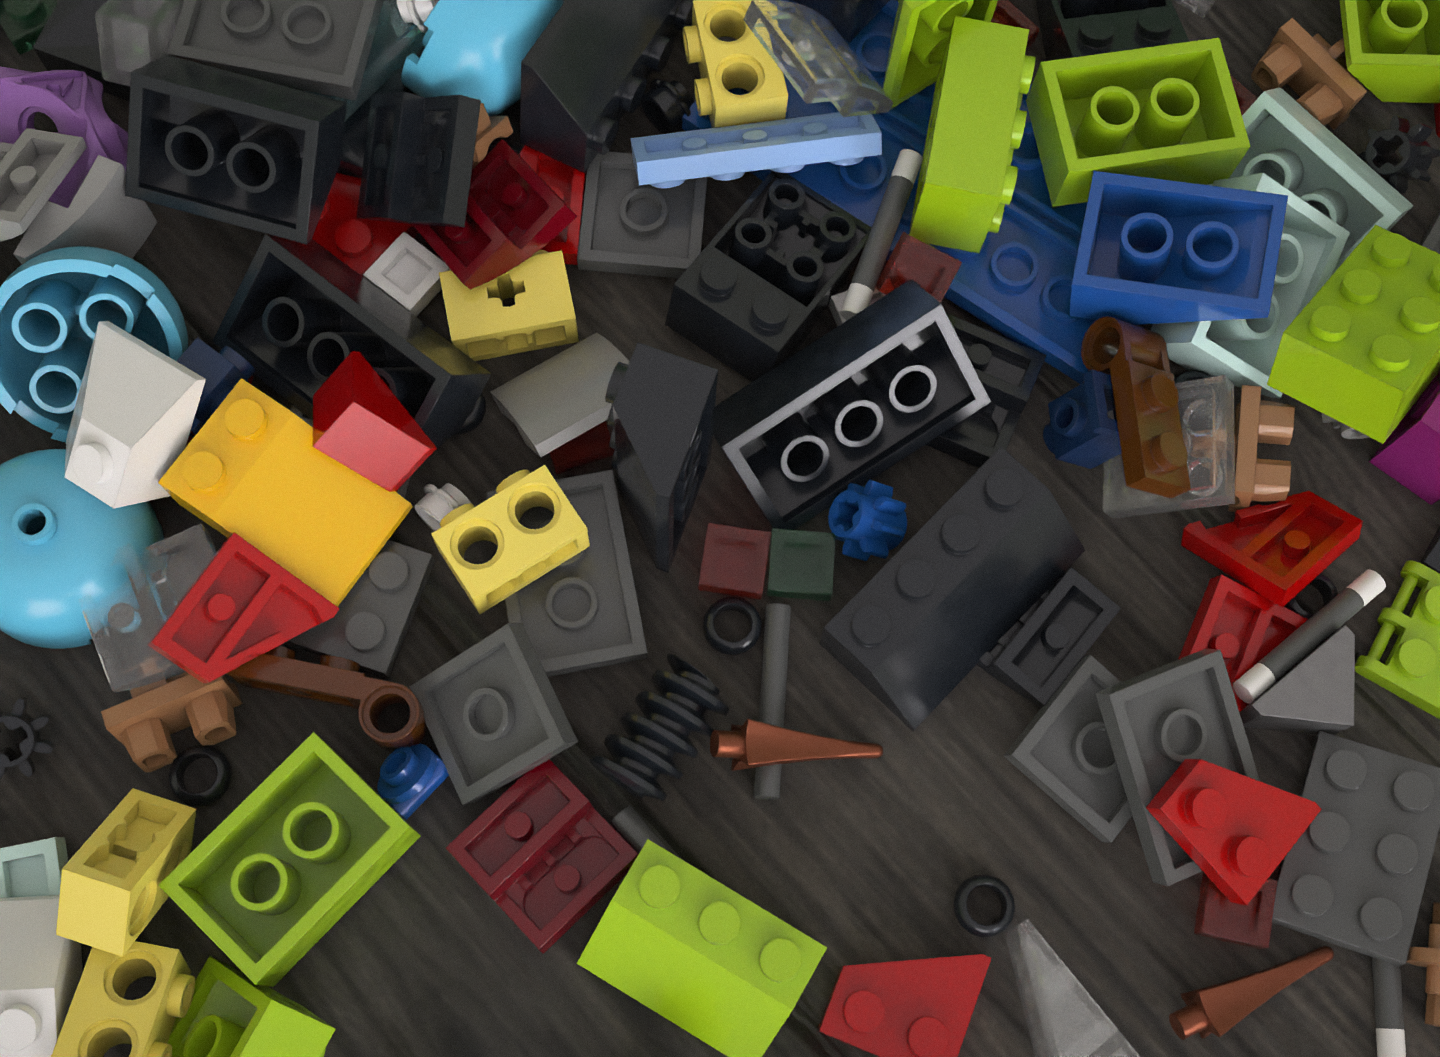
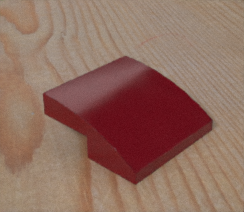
[412,139,577,290]
[446,759,638,954]

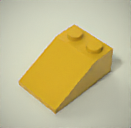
[158,378,413,607]

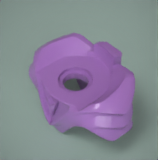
[0,66,128,208]

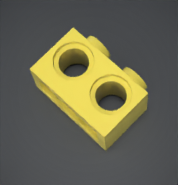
[683,0,788,128]
[431,465,590,614]
[56,788,196,957]
[51,941,195,1057]

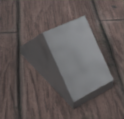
[1239,625,1355,735]

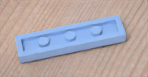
[630,109,882,188]

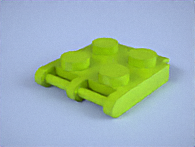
[1355,560,1440,720]

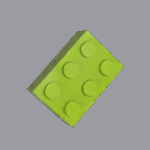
[908,16,1036,253]
[1026,38,1250,207]
[1267,225,1440,444]
[158,732,421,987]

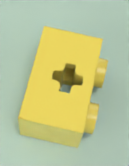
[439,250,579,361]

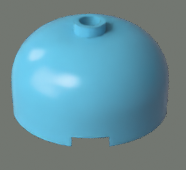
[401,0,565,116]
[0,246,188,443]
[0,449,165,649]

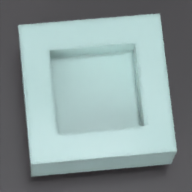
[0,837,68,898]

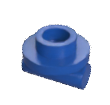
[377,744,449,820]

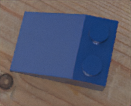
[1069,171,1288,325]

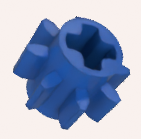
[828,479,907,561]

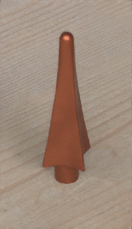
[710,718,883,771]
[1169,946,1334,1040]

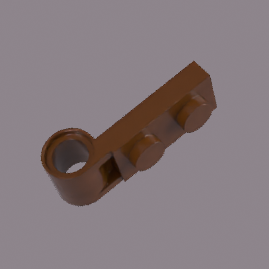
[1081,316,1191,499]
[227,646,428,752]

